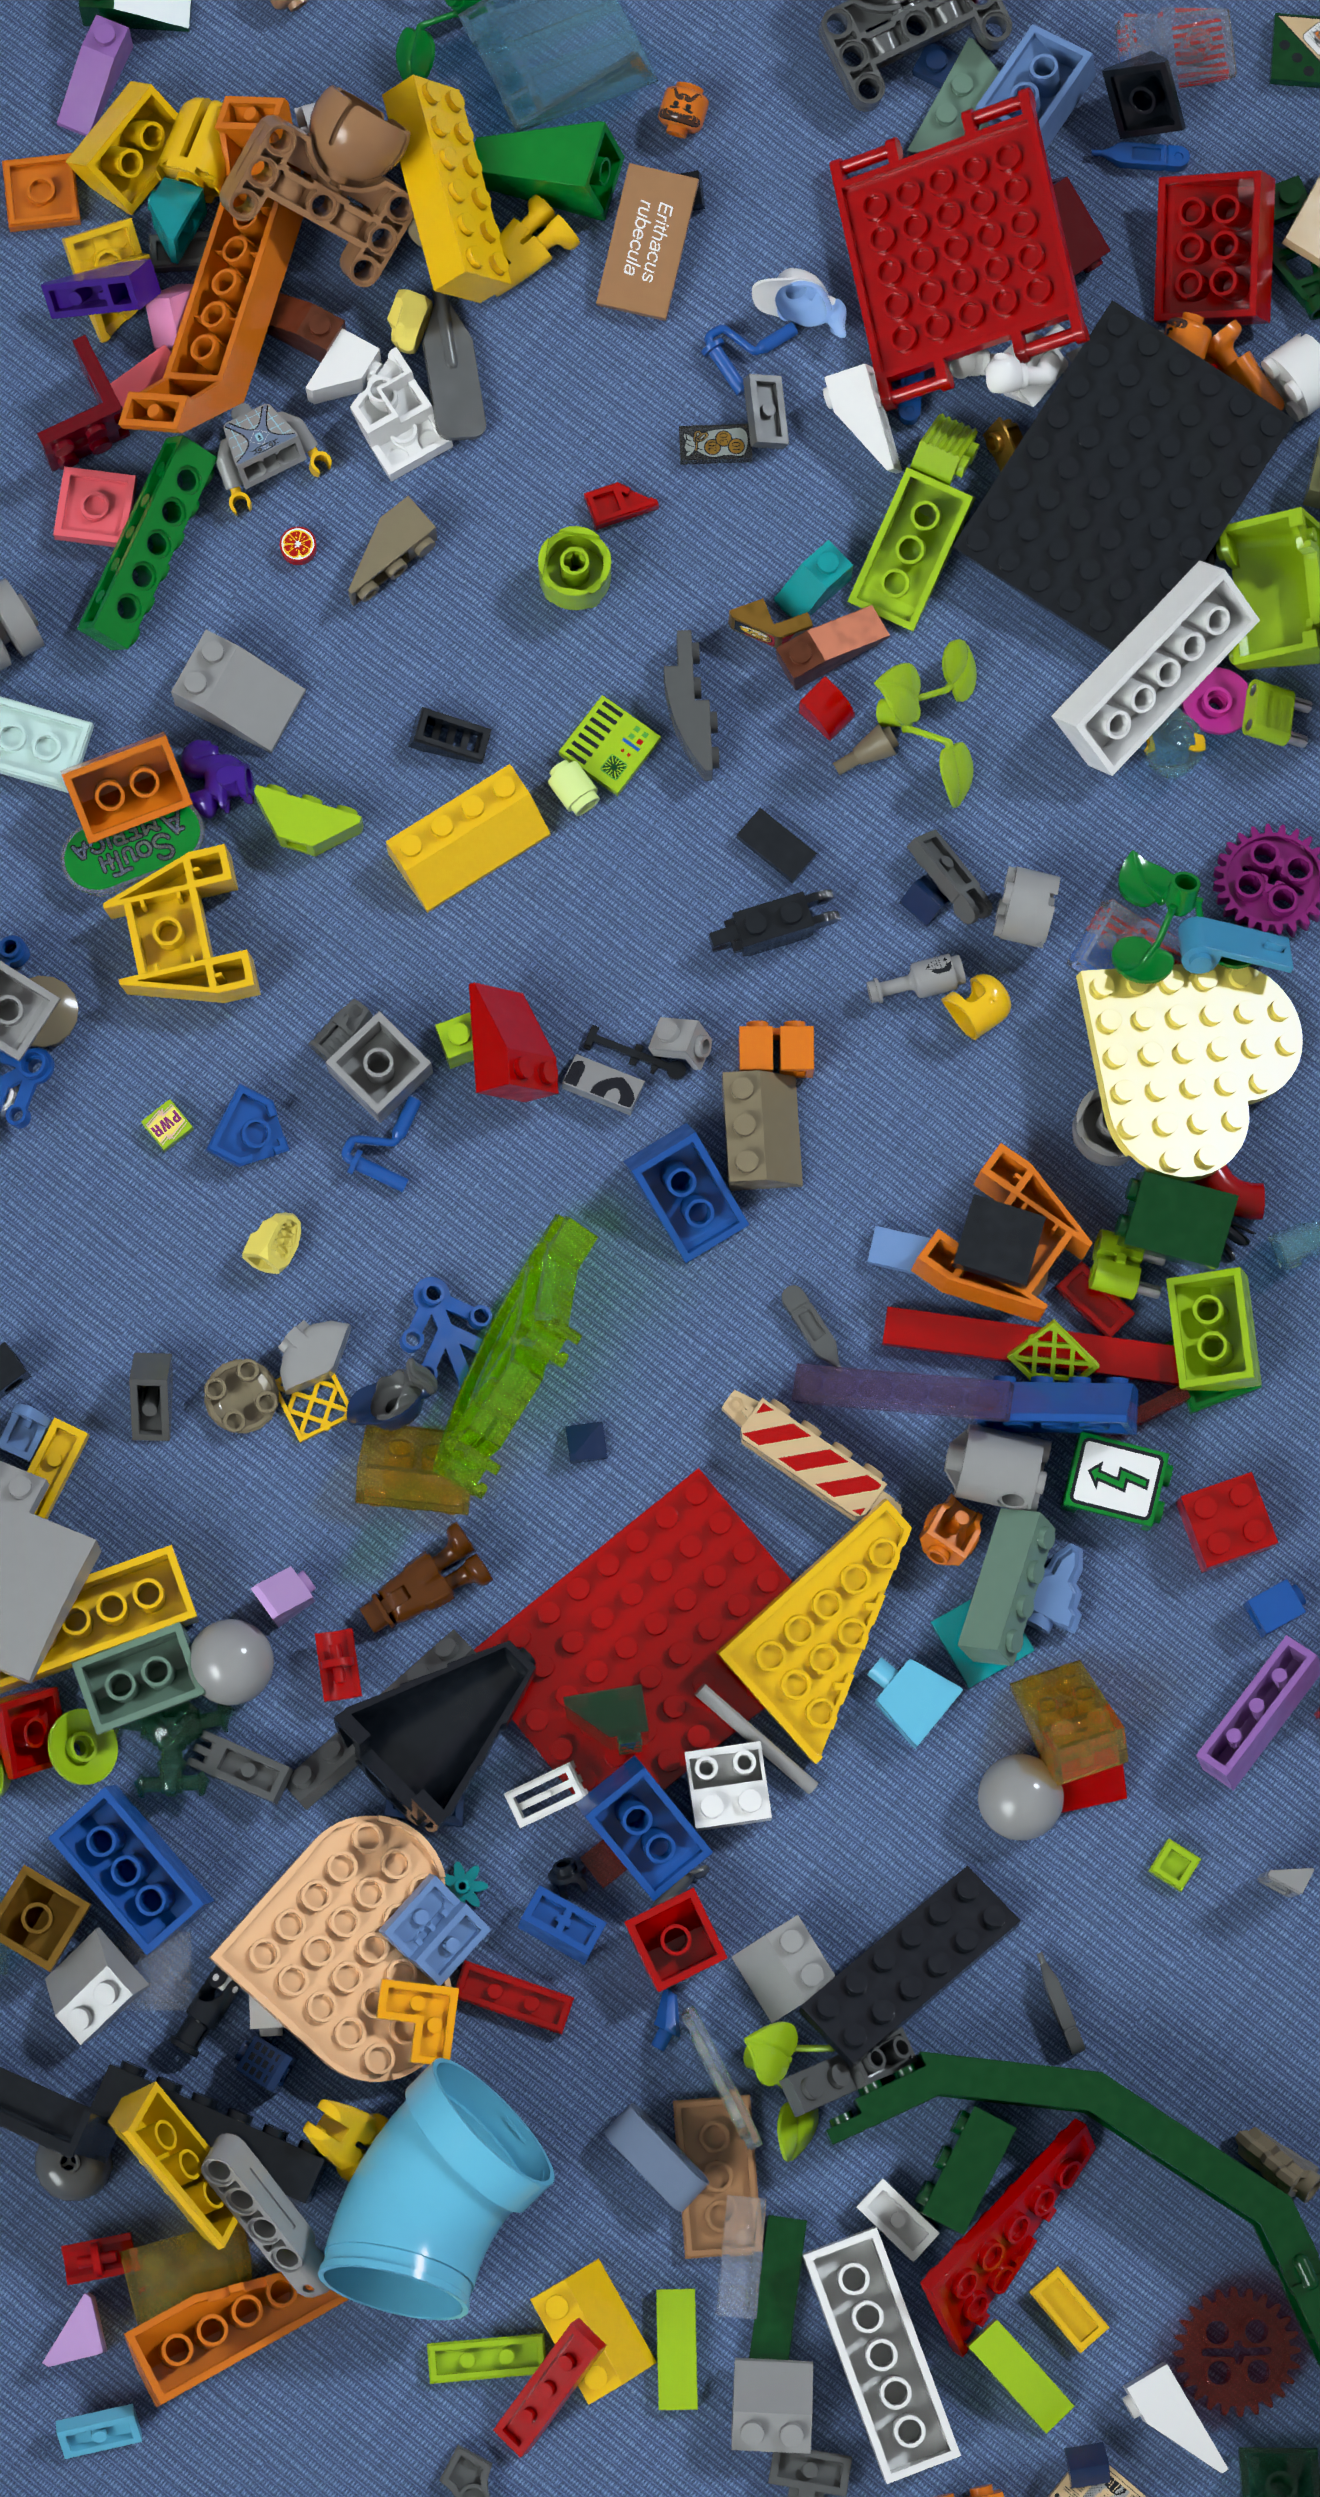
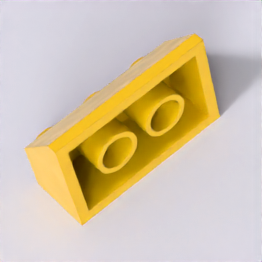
[66,81,178,215]
[530,2258,657,2405]

